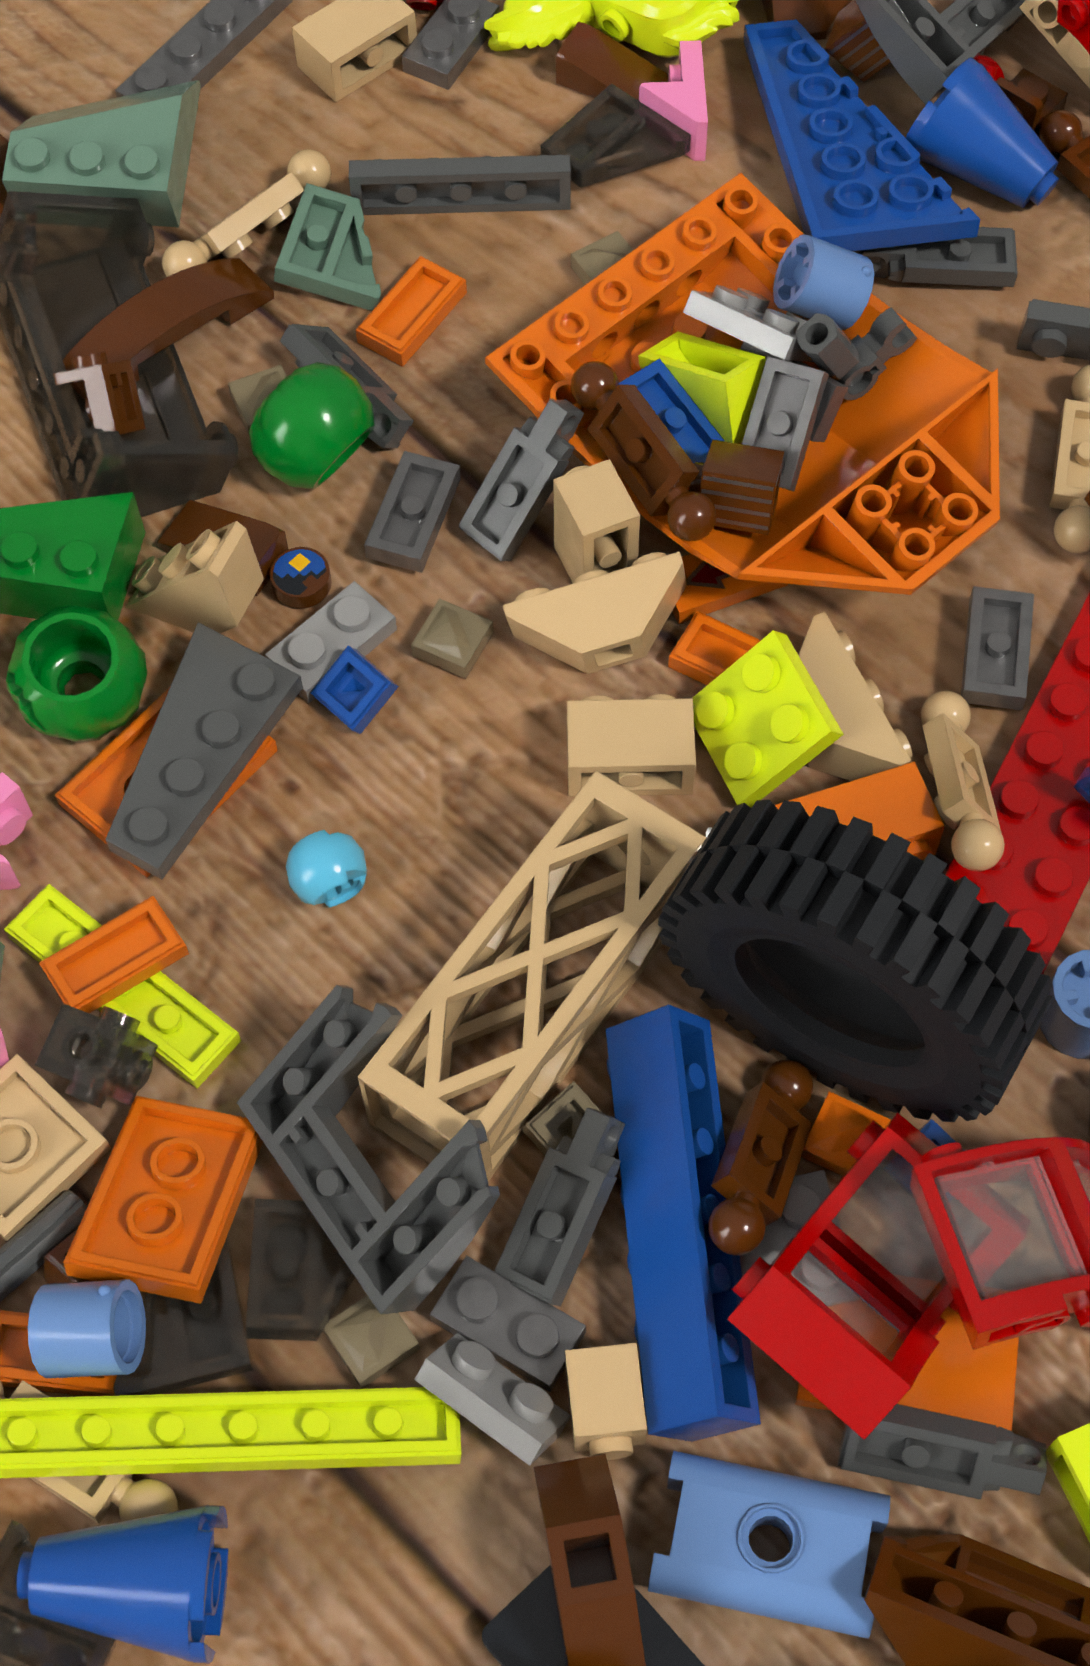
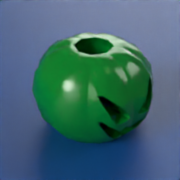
[249,362,375,489]
[6,605,147,743]

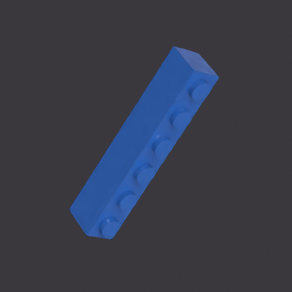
[606,1005,761,1442]

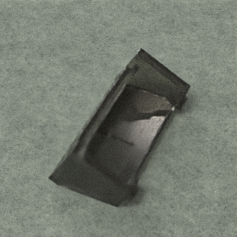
[0,191,238,517]

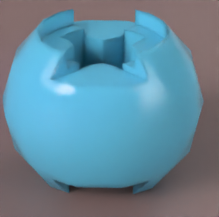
[286,830,367,908]

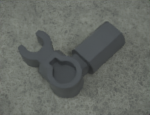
[797,307,917,400]

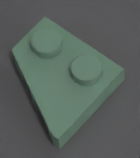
[274,183,381,311]

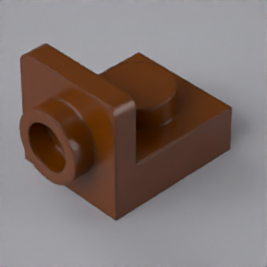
[996,68,1068,136]
[53,352,146,439]

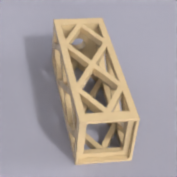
[358,770,707,1181]

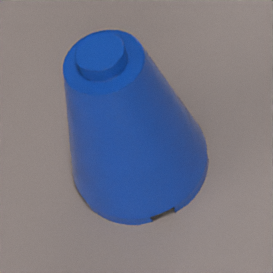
[905,57,1059,208]
[17,1505,228,1664]

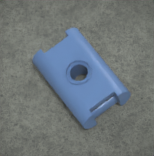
[648,1451,890,1639]

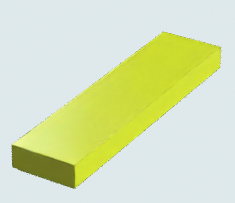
[4,884,241,1089]

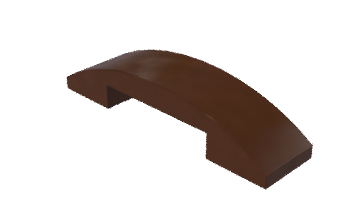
[58,258,274,400]

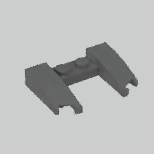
[855,0,1025,105]
[237,985,500,1315]

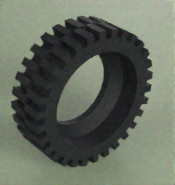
[658,800,1052,1122]

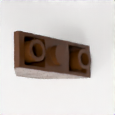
[534,1454,646,1666]

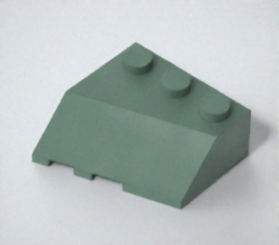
[2,80,201,227]

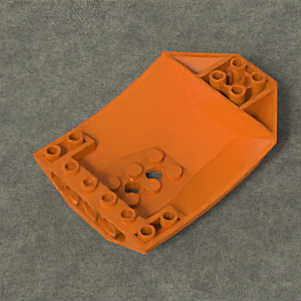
[485,173,1000,595]

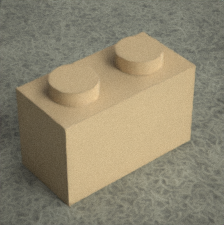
[292,0,417,102]
[553,459,640,583]
[567,694,696,797]

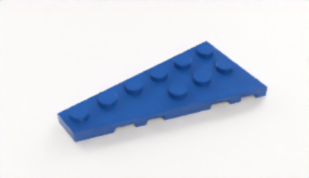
[743,19,980,251]

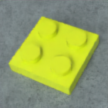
[692,630,844,808]

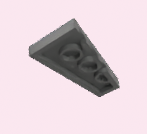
[105,622,303,880]

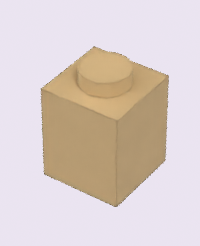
[565,1343,647,1460]

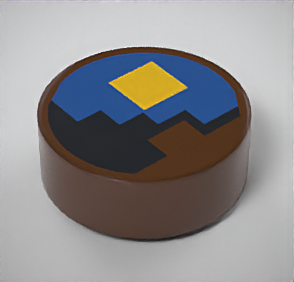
[270,547,332,609]

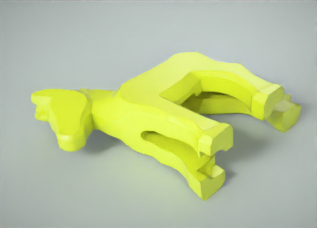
[484,0,740,58]

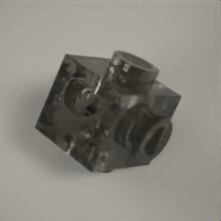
[35,1003,158,1109]

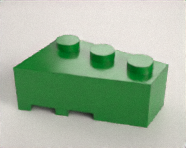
[0,492,146,620]

